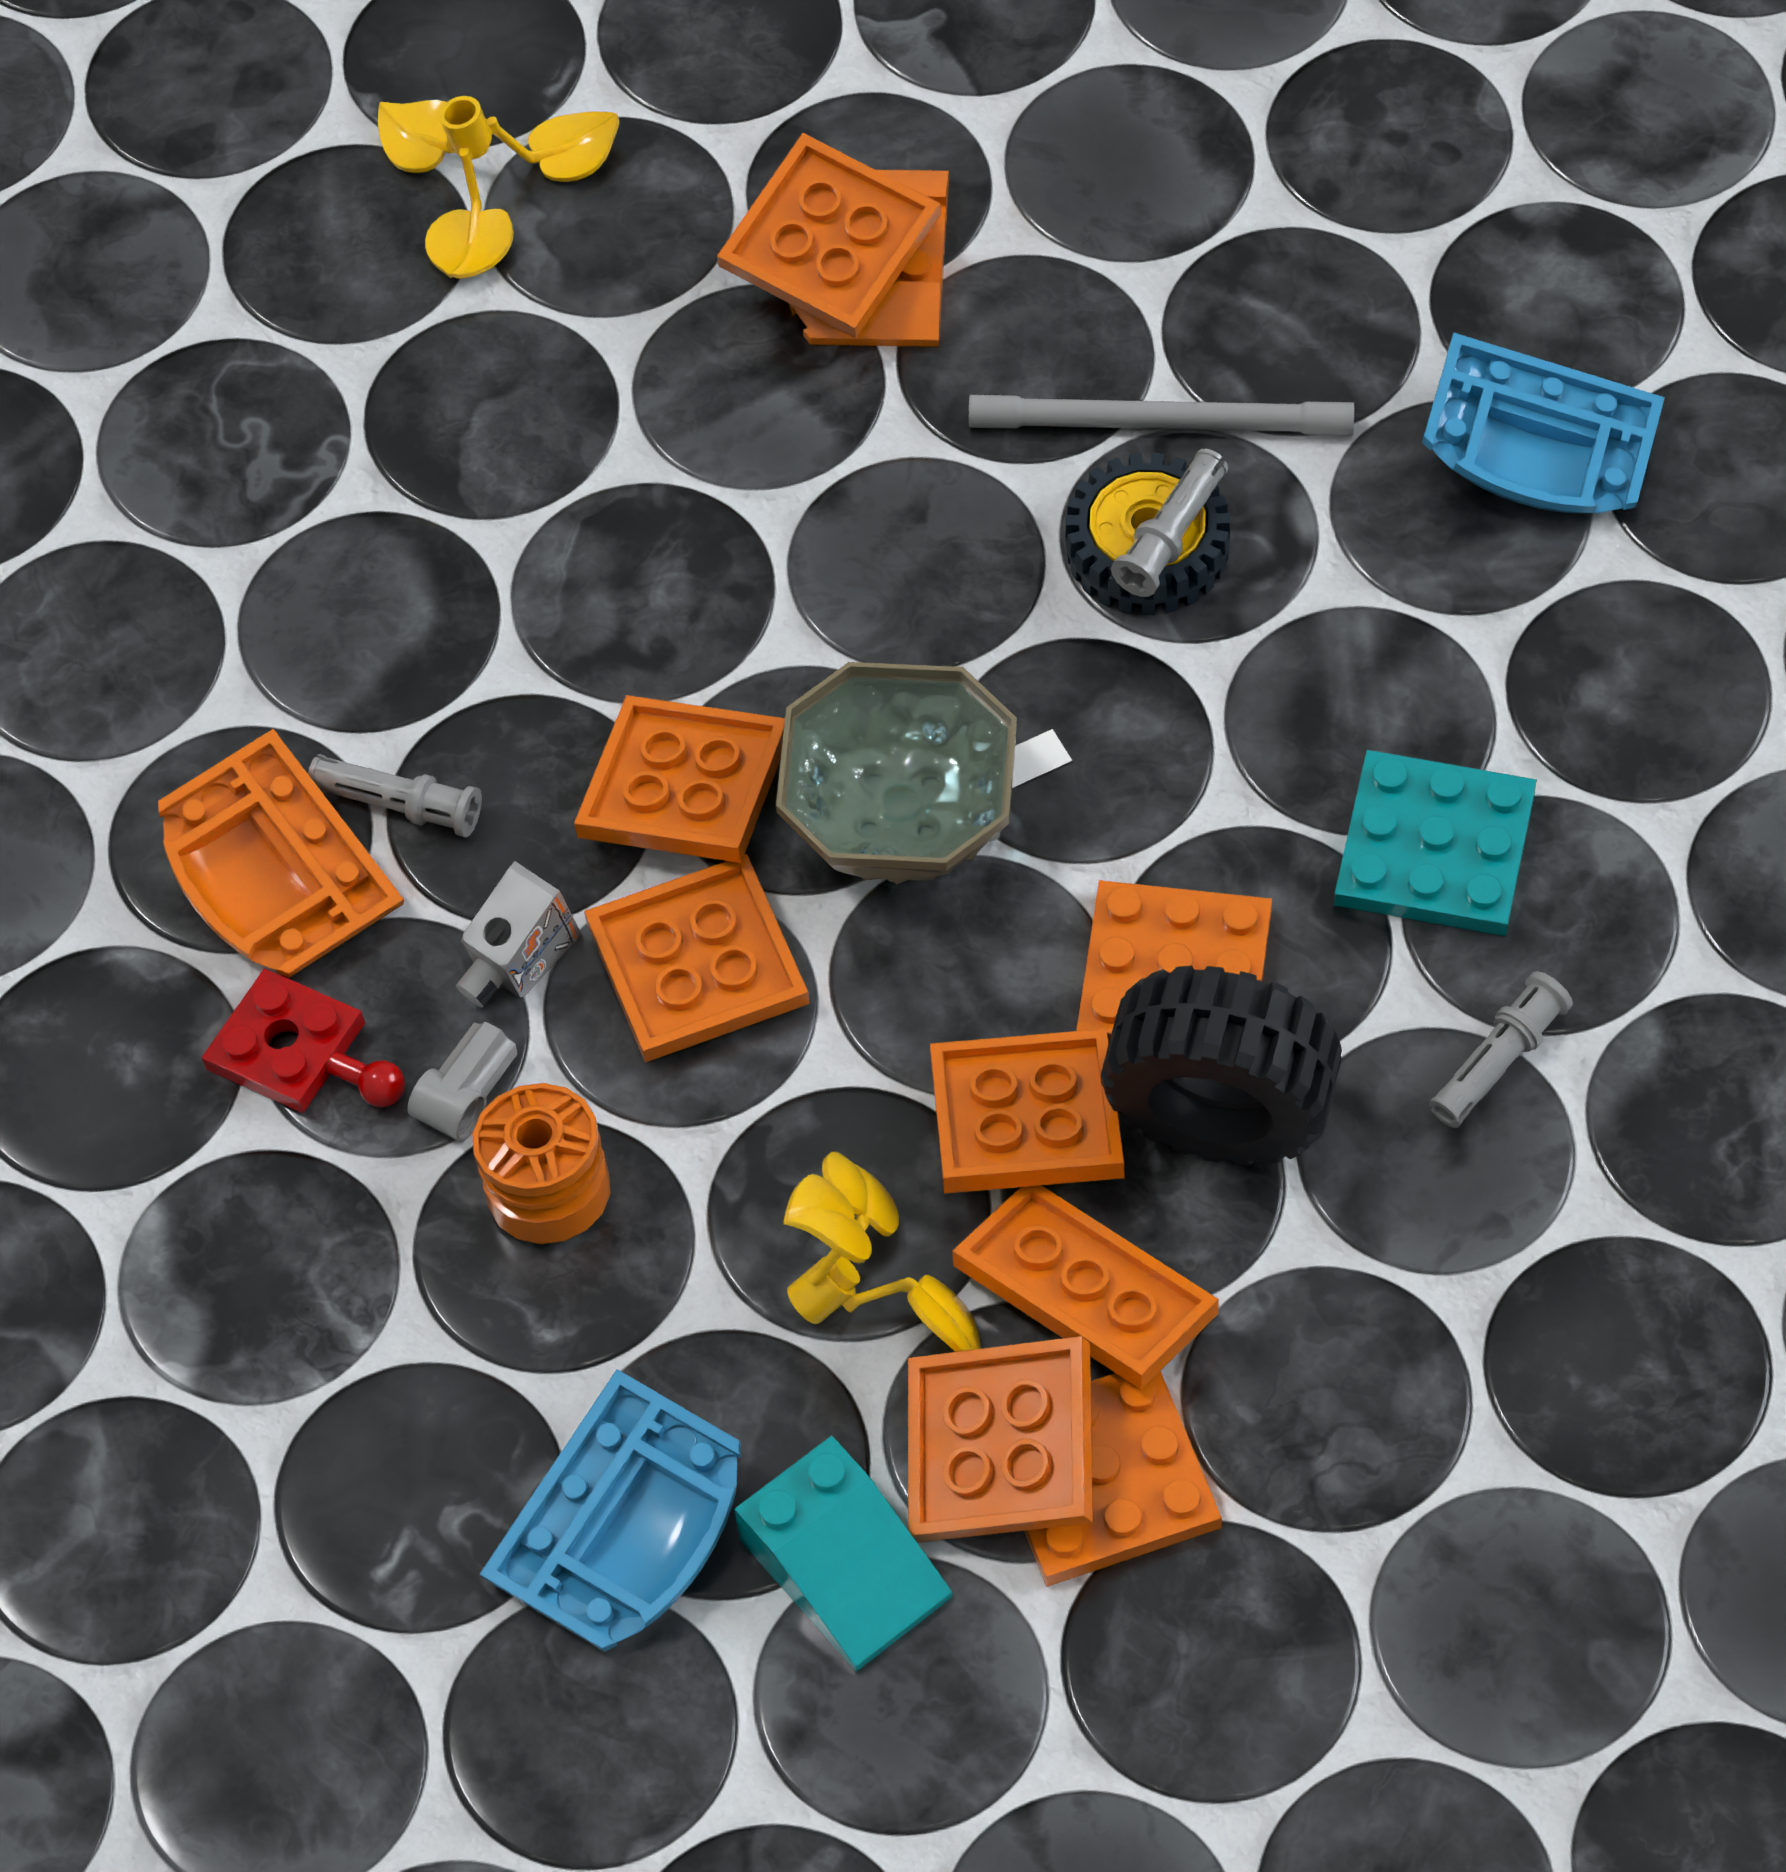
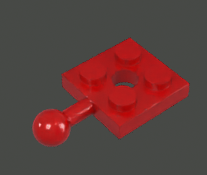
[201,968,405,1114]

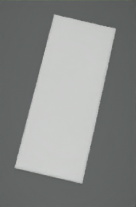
[986,729,1072,798]

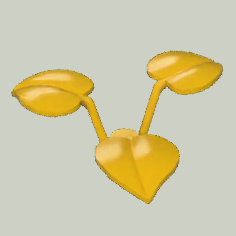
[378,96,619,279]
[783,1152,981,1352]

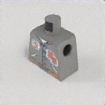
[455,861,582,1007]

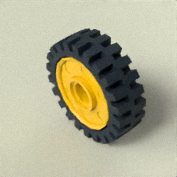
[1065,453,1230,615]

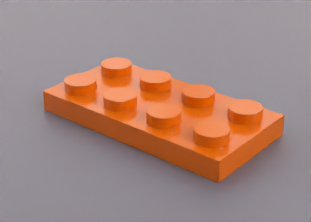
[952,1185,1219,1390]

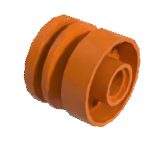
[472,1083,611,1244]

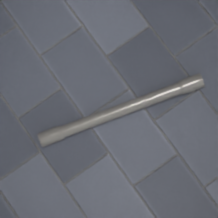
[969,395,1354,435]

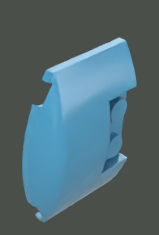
[1422,333,1665,514]
[480,1369,741,1652]

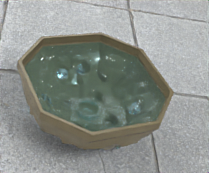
[776,662,1017,884]

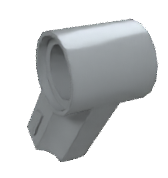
[408,1022,517,1141]

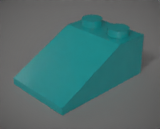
[734,1435,953,1672]

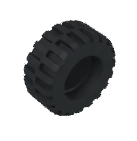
[1101,966,1342,1165]

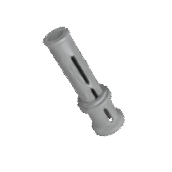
[1111,449,1229,597]
[308,754,482,838]
[1429,971,1573,1128]

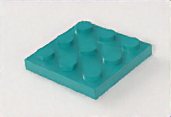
[1334,750,1537,936]

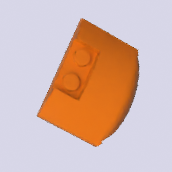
[789,170,949,347]
[158,729,404,978]

